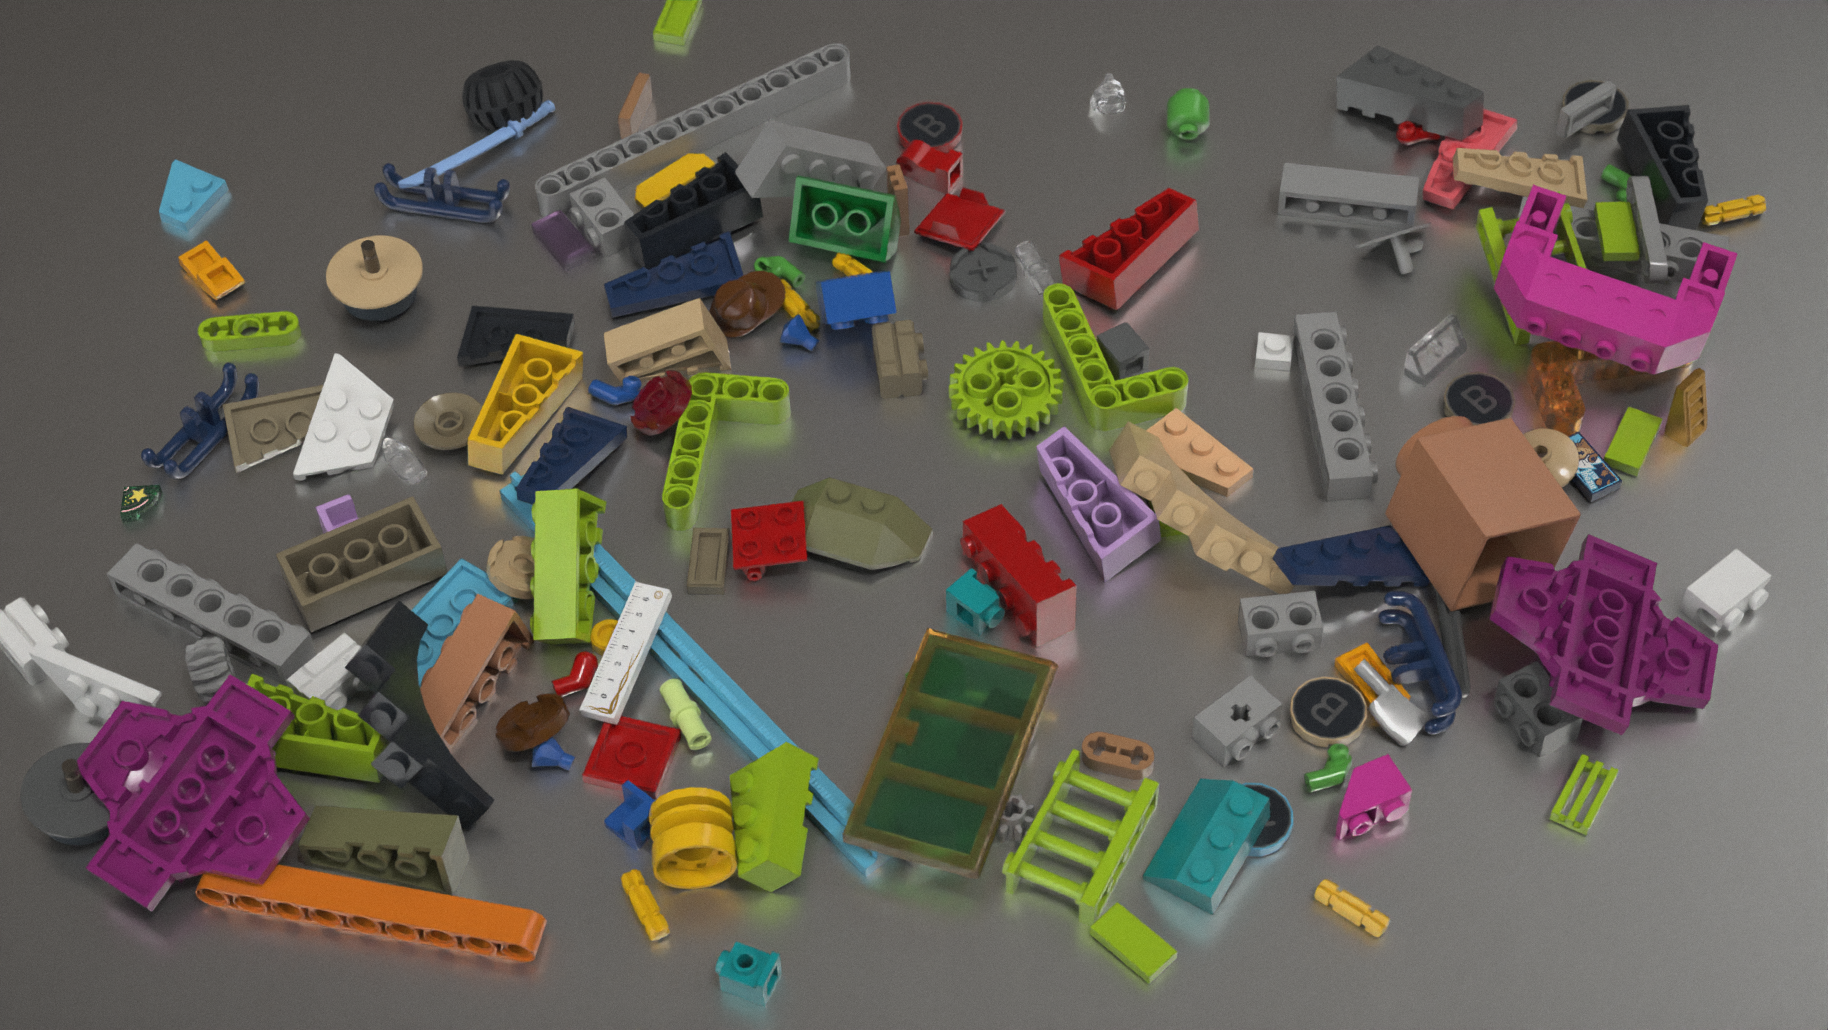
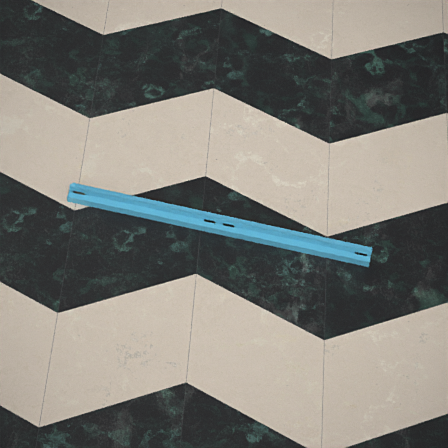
[499,471,896,877]

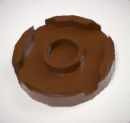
[495,693,570,751]

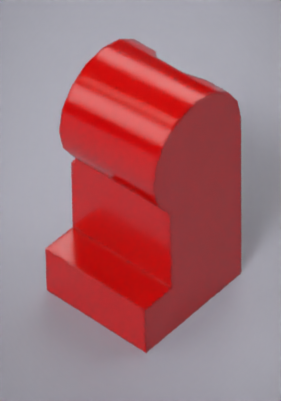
[896,140,963,194]

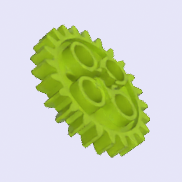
[949,340,1064,439]

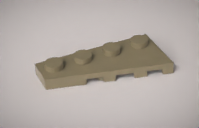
[223,384,324,473]

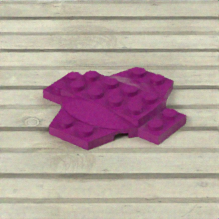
[1489,534,1719,735]
[77,675,310,912]

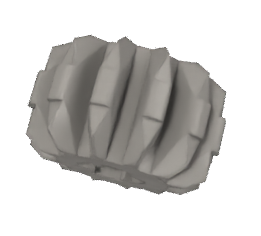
[185,637,236,702]

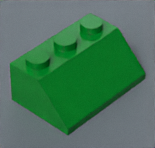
[789,175,901,262]

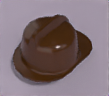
[709,271,785,338]

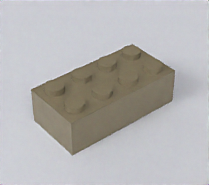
[275,496,448,632]

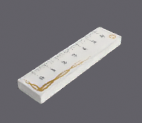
[579,582,672,725]

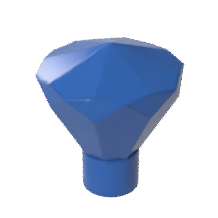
[780,314,819,352]
[532,736,575,771]

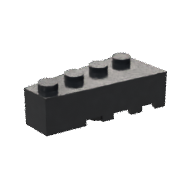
[624,152,763,270]

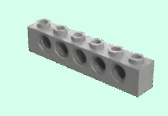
[1518,197,1729,283]
[1293,312,1378,502]
[107,543,316,687]

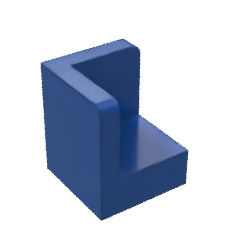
[604,780,655,851]

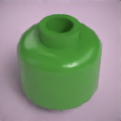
[1167,88,1210,140]

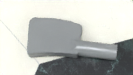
[1354,659,1429,746]

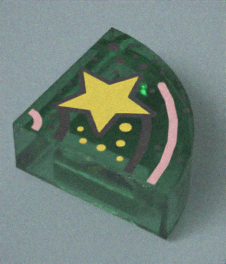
[120,485,163,523]

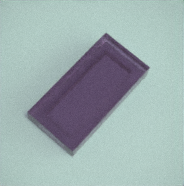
[531,210,596,272]

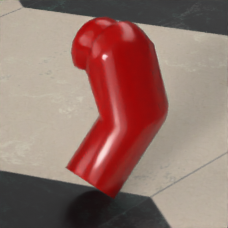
[551,651,598,697]

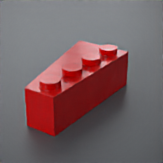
[1059,188,1199,310]
[960,504,1077,648]

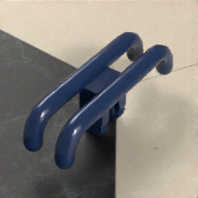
[374,163,510,223]
[141,362,260,480]
[1378,591,1462,735]

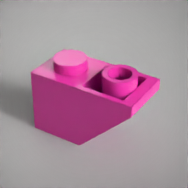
[1336,754,1412,840]

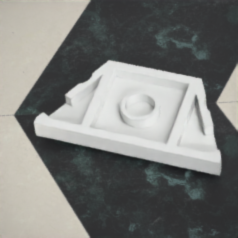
[293,353,394,481]
[29,642,162,720]

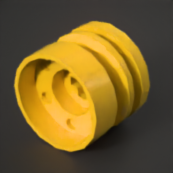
[649,787,737,889]

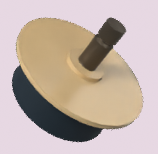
[326,235,423,321]

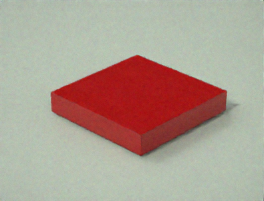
[582,716,682,800]

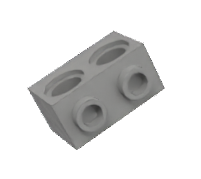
[569,178,635,258]
[1238,591,1323,657]

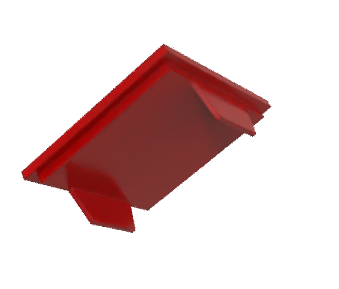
[914,187,1005,251]

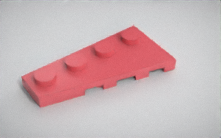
[1423,109,1517,210]

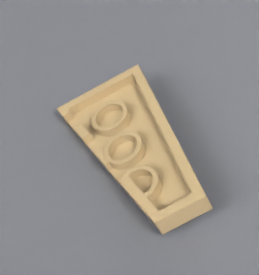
[1453,148,1588,208]

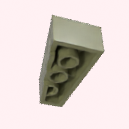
[298,805,470,896]

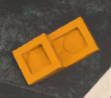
[178,240,245,300]

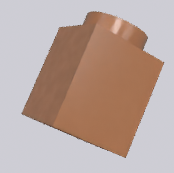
[1385,416,1581,612]

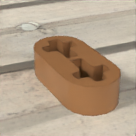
[1082,732,1154,780]

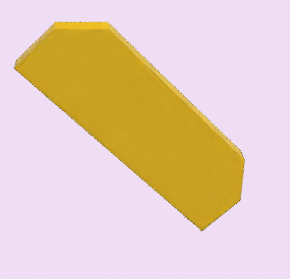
[635,153,716,209]

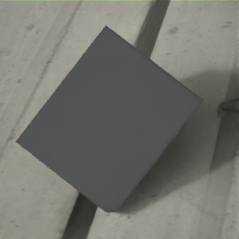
[1097,322,1150,381]

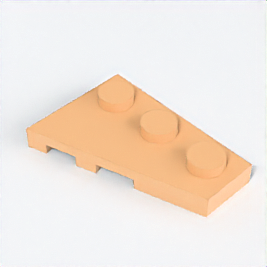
[1146,408,1254,497]

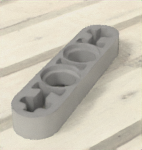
[1626,176,1668,284]

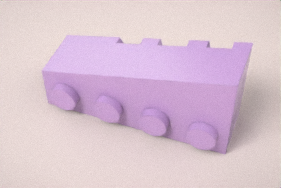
[1036,426,1161,582]

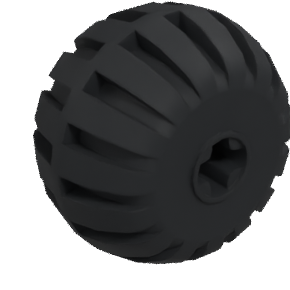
[462,60,543,130]

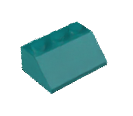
[1142,778,1270,915]

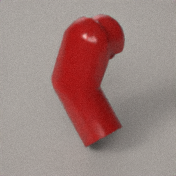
[1396,121,1440,146]

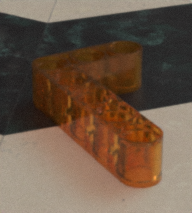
[1527,340,1693,436]

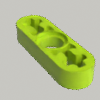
[198,311,301,352]

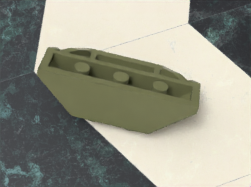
[792,477,933,570]

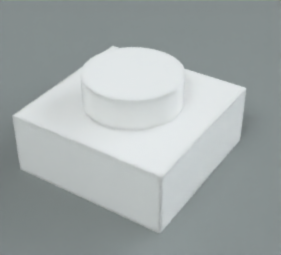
[1255,332,1294,371]

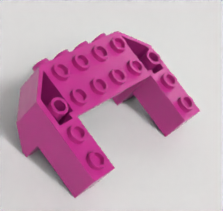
[1494,185,1738,375]

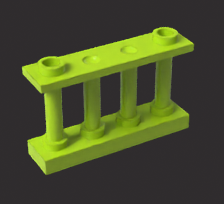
[1476,191,1586,346]
[1002,749,1159,926]

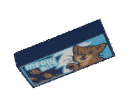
[1568,432,1622,503]

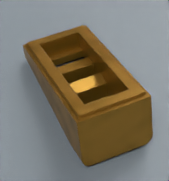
[1664,368,1707,447]

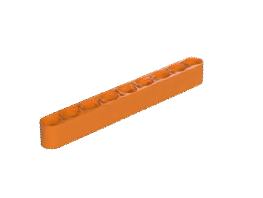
[195,864,547,962]

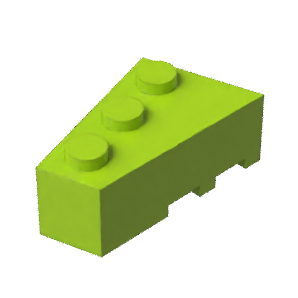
[729,742,819,892]

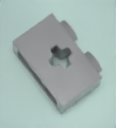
[1192,675,1282,768]

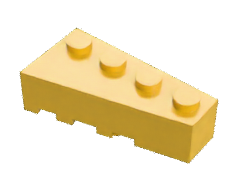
[468,334,583,475]

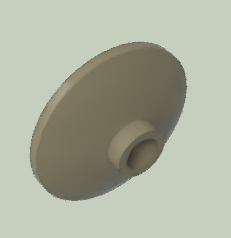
[413,392,482,450]

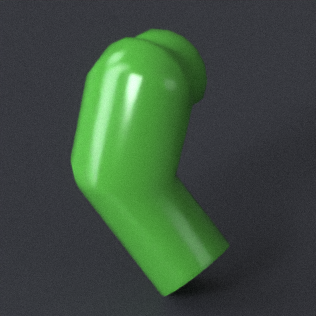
[1601,164,1631,202]
[754,256,805,288]
[1304,744,1352,792]

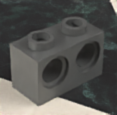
[1494,661,1583,757]

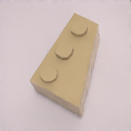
[604,298,731,384]

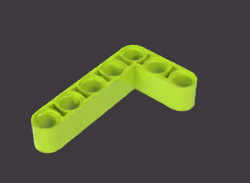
[1043,283,1189,431]
[662,372,791,531]

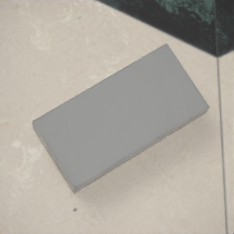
[1556,80,1617,139]

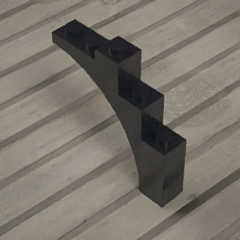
[345,601,494,831]

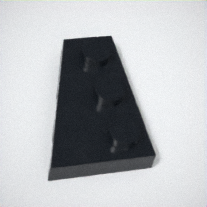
[457,305,575,367]

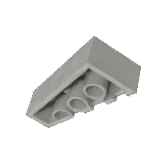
[735,120,886,198]

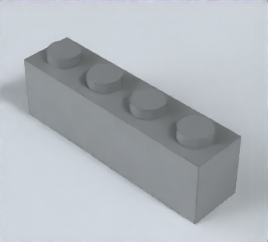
[1277,162,1419,229]

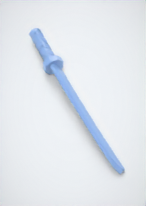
[398,100,555,189]

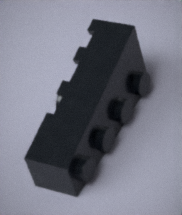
[1617,105,1708,230]

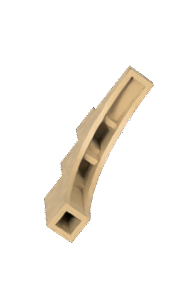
[1109,421,1295,594]

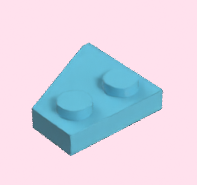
[159,159,229,232]

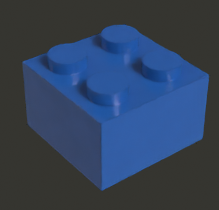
[815,271,897,330]

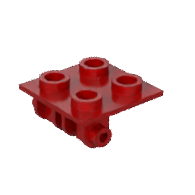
[731,501,808,581]

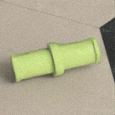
[659,679,711,750]

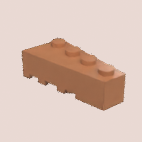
[420,594,535,752]

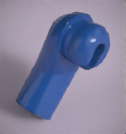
[588,376,642,405]

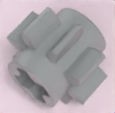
[988,794,1035,843]

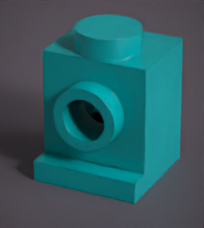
[946,568,1005,636]
[715,941,782,1007]

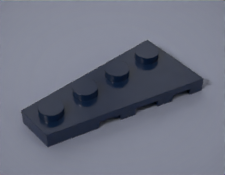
[604,231,744,318]
[516,406,627,505]
[1272,525,1430,587]

